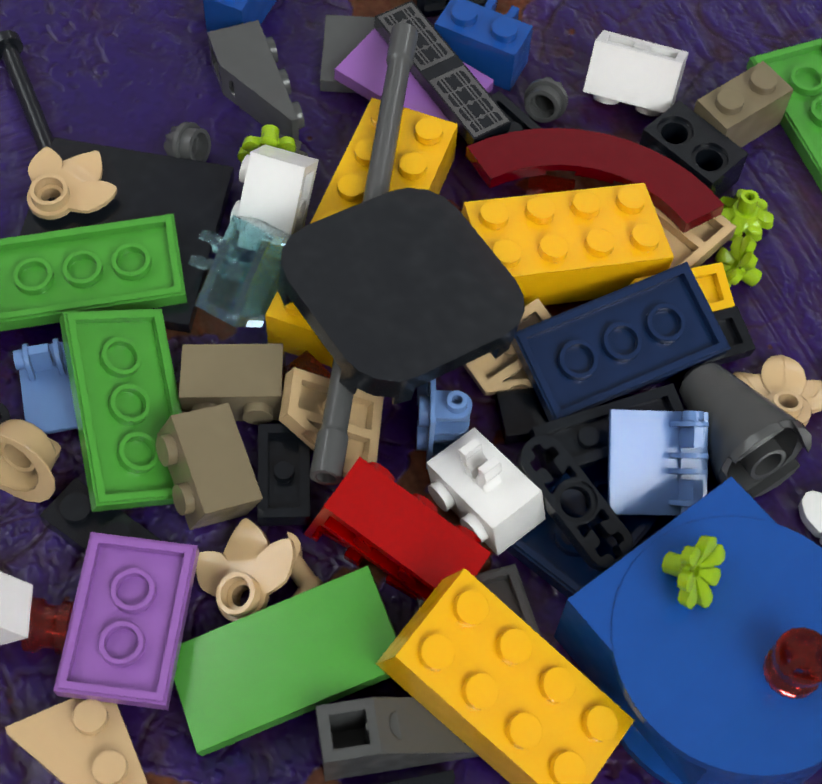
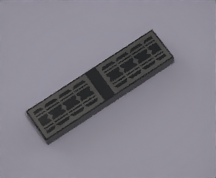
[374,0,512,145]

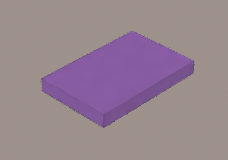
[334,28,494,121]
[53,532,199,710]

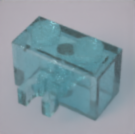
[188,215,291,327]

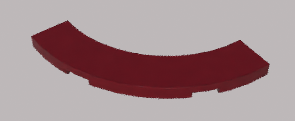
[466,128,725,233]

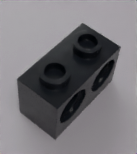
[639,101,748,198]

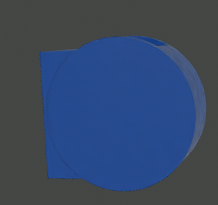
[554,476,822,784]

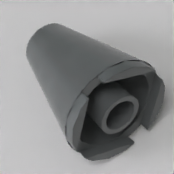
[679,363,812,498]

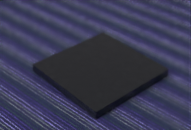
[20,137,235,333]

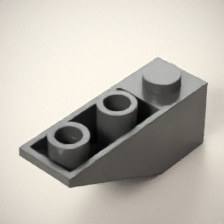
[207,20,305,140]
[315,697,479,781]

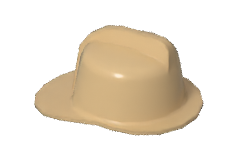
[0,419,61,503]

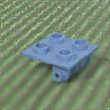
[13,338,78,434]
[416,378,472,469]
[608,409,709,515]

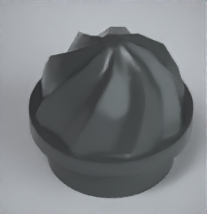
[524,77,568,123]
[164,122,211,162]

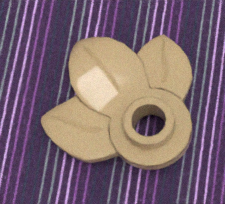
[27,147,117,220]
[733,355,822,426]
[196,518,295,622]

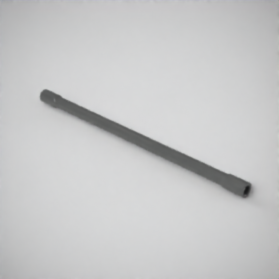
[309,23,418,485]

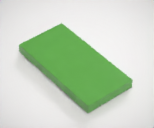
[746,38,822,192]
[0,213,187,332]
[59,309,182,512]
[174,565,397,757]

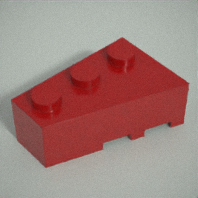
[303,457,491,601]

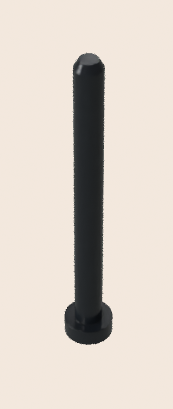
[0,30,54,151]

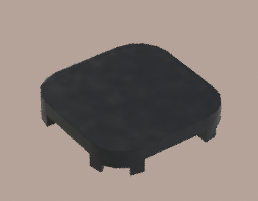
[278,188,525,405]

